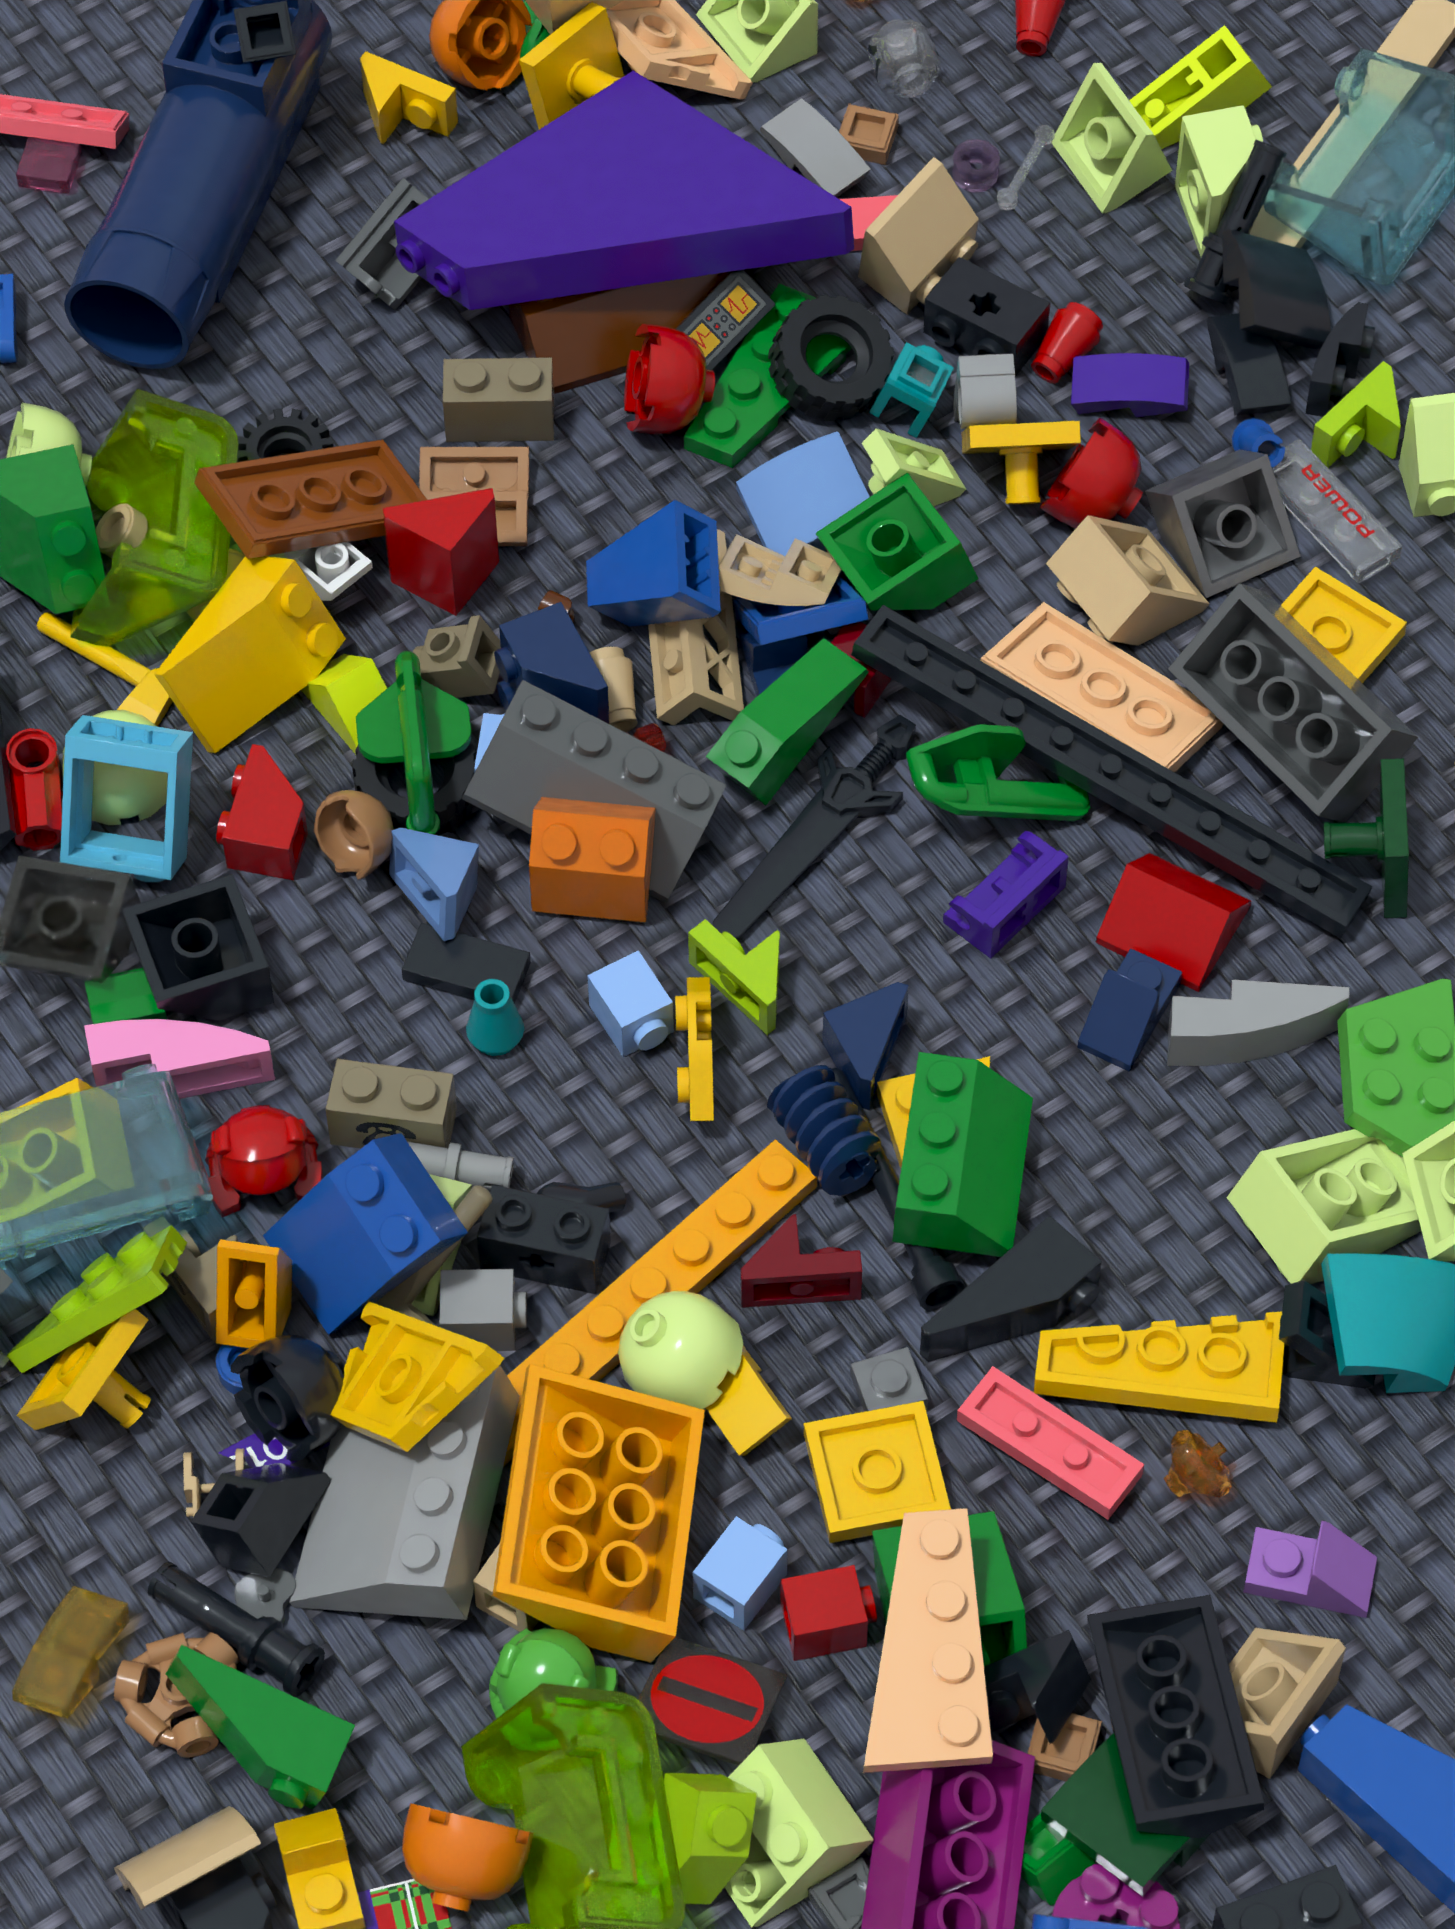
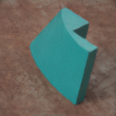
[1321,1253,1455,1393]

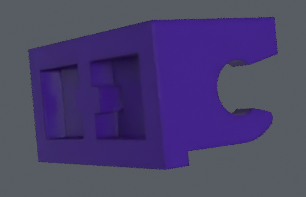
[943,831,1069,959]

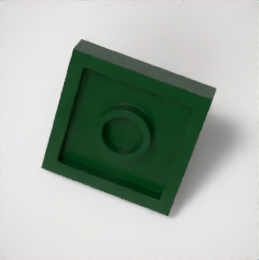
[1324,758,1409,918]

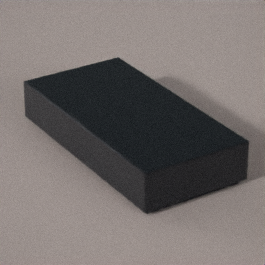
[402,923,531,1004]

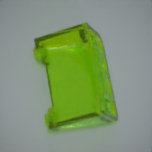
[70,389,238,646]
[461,1683,685,1929]

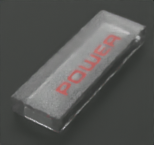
[1272,438,1403,583]

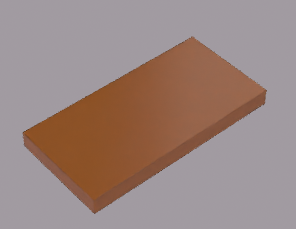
[194,439,427,559]

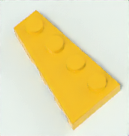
[1034,1311,1284,1423]

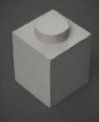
[440,1269,527,1351]

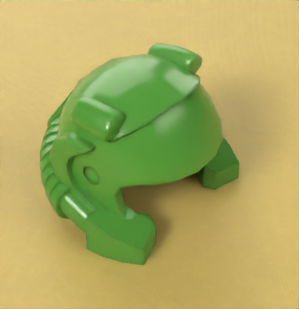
[489,1628,619,1750]

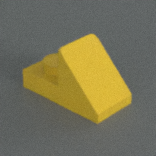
[360,51,458,144]
[274,1808,365,1929]

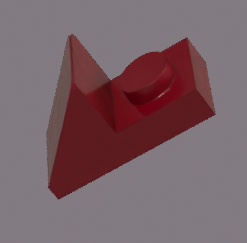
[741,1214,862,1308]

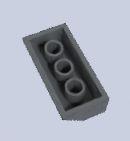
[462,680,726,904]

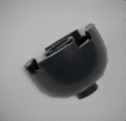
[231,1335,344,1462]

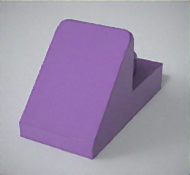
[1243,1521,1377,1618]

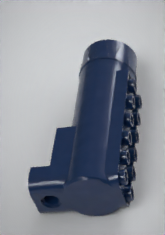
[64,0,332,369]

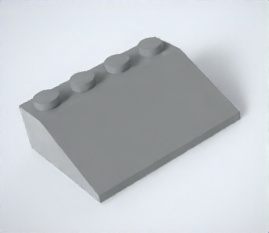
[289,1366,520,1620]

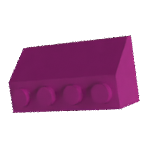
[861,1740,1035,1929]

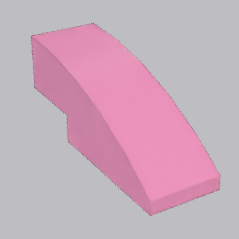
[84,1019,275,1103]

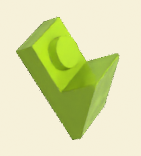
[1310,361,1401,470]
[688,919,780,1035]

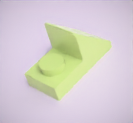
[862,429,966,507]

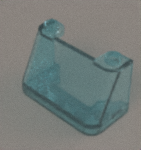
[1263,48,1455,286]
[0,1064,213,1270]

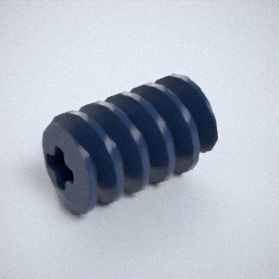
[767,1065,881,1196]

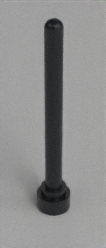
[832,1068,964,1310]

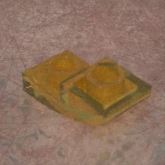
[12,1586,129,1719]

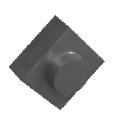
[850,1347,928,1412]

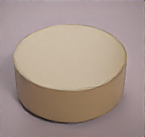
[96,503,148,561]

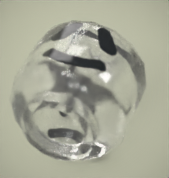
[867,19,941,98]

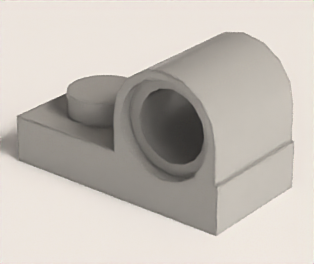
[953,354,1017,429]

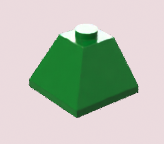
[815,472,978,610]

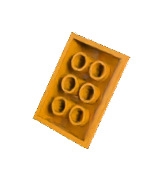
[492,1364,705,1663]

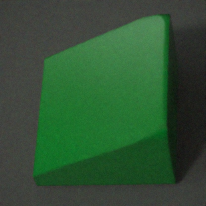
[1021,1813,1095,1905]

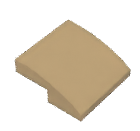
[719,534,841,606]
[114,1806,261,1910]

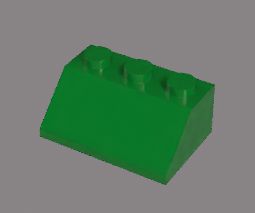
[892,1052,1033,1257]

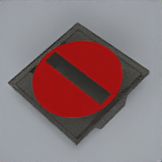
[626,1637,787,1766]

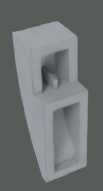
[1167,980,1349,1066]

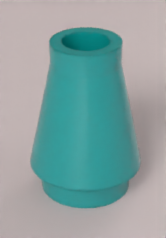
[466,979,524,1056]

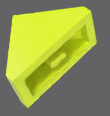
[301,654,387,755]

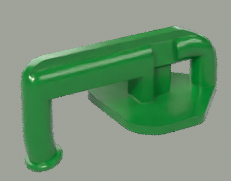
[356,651,472,835]
[906,724,1090,821]

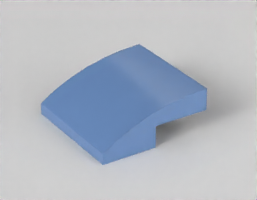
[736,431,870,556]

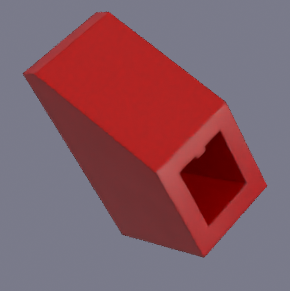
[216,744,308,880]

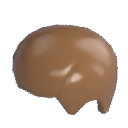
[314,790,395,880]

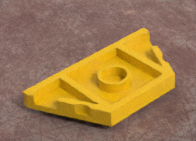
[330,1301,504,1452]

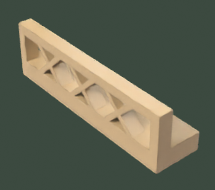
[648,529,744,725]

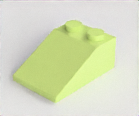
[1227,1129,1421,1284]

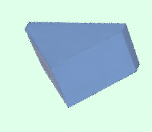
[389,828,479,941]

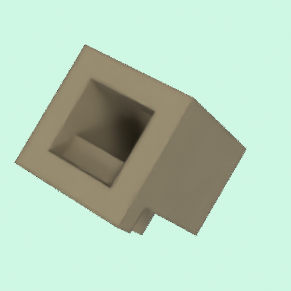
[413,615,501,698]

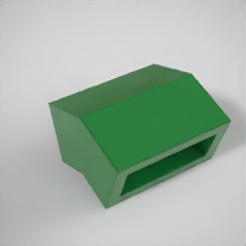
[84,968,167,1024]

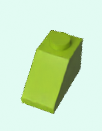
[648,1773,757,1904]

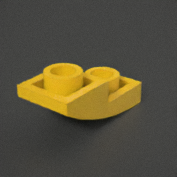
[706,1346,792,1456]

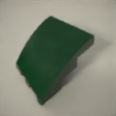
[1041,1733,1210,1897]

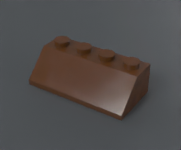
[509,272,746,394]

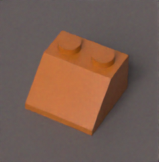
[529,797,656,923]

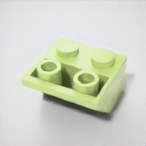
[725,1739,874,1928]

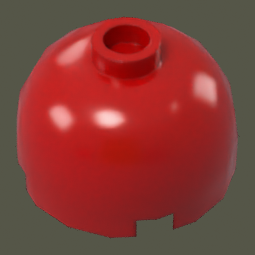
[624,323,715,434]
[1040,418,1143,528]

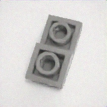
[760,98,871,197]

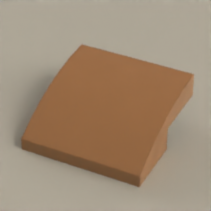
[419,447,530,546]

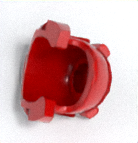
[205,1105,323,1217]

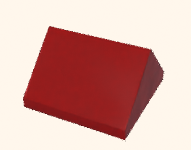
[383,488,499,616]
[1096,853,1252,992]

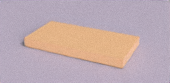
[980,602,1223,772]

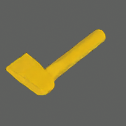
[37,612,173,727]

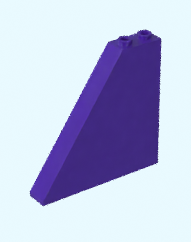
[394,70,854,310]

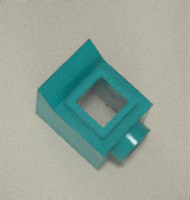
[869,342,954,438]

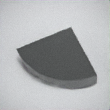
[808,1856,869,1929]

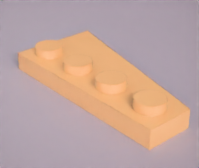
[863,1508,993,1773]

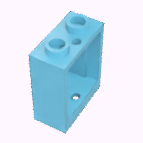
[60,715,193,882]

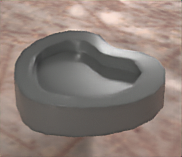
[234,1568,296,1625]

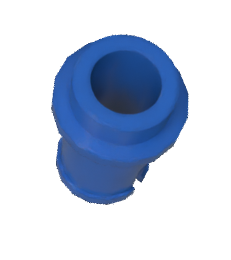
[1232,418,1285,468]

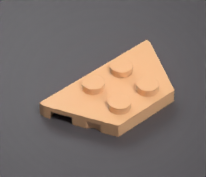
[607,0,753,99]

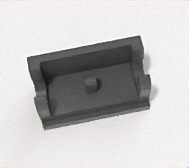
[335,178,429,310]

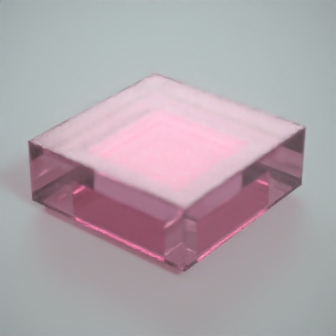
[16,137,82,194]

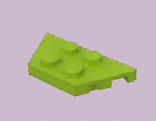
[7,1225,187,1373]

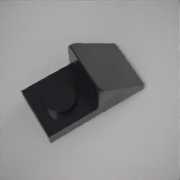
[1279,1280,1375,1389]
[984,1630,1091,1744]

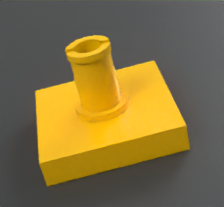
[519,1,624,129]
[961,421,1081,504]
[17,1309,151,1430]

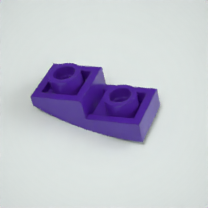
[1071,353,1190,417]

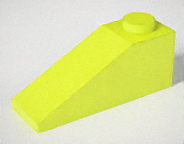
[1129,25,1272,149]

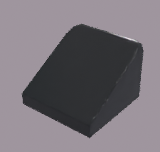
[234,1,296,64]

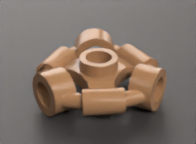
[114,1632,240,1758]

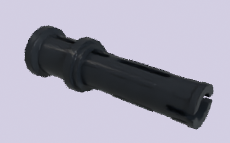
[1183,139,1287,304]
[147,1561,325,1697]

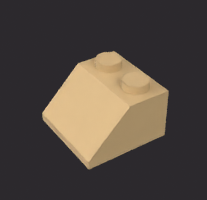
[858,157,979,315]
[1046,515,1210,646]

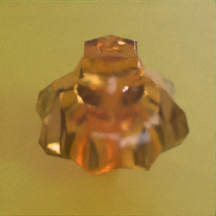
[1163,1430,1232,1498]

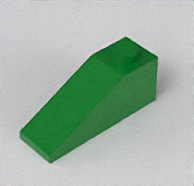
[706,638,869,806]
[166,1645,355,1810]

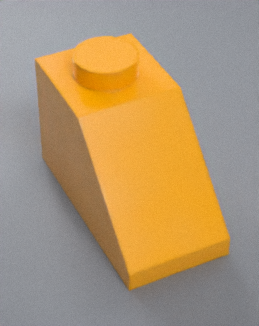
[216,1239,292,1348]

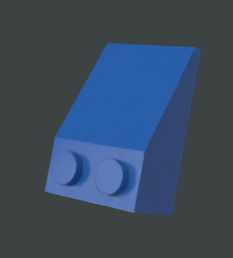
[263,1133,468,1335]

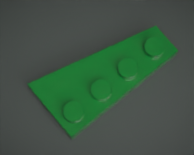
[684,283,852,468]

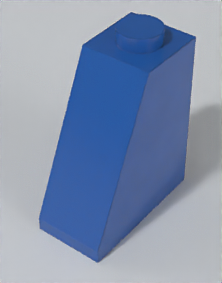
[586,500,721,627]

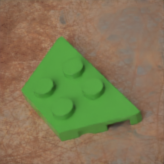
[1337,979,1455,1157]

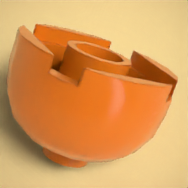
[429,0,532,90]
[402,1803,534,1912]

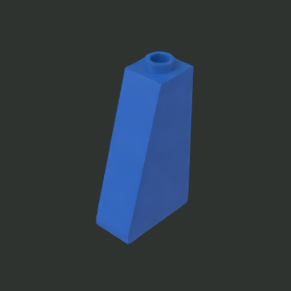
[1298,1704,1455,1913]

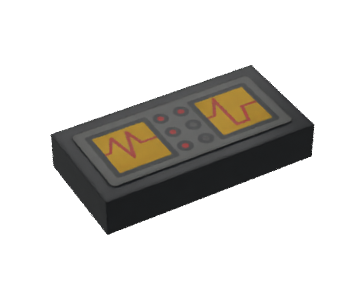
[675,270,776,370]

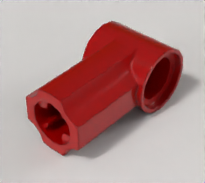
[6,728,63,851]

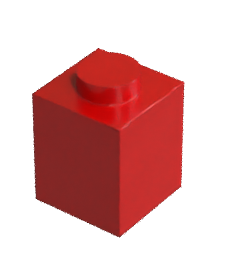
[780,1565,877,1661]

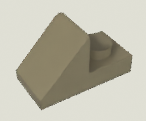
[143,1215,238,1342]

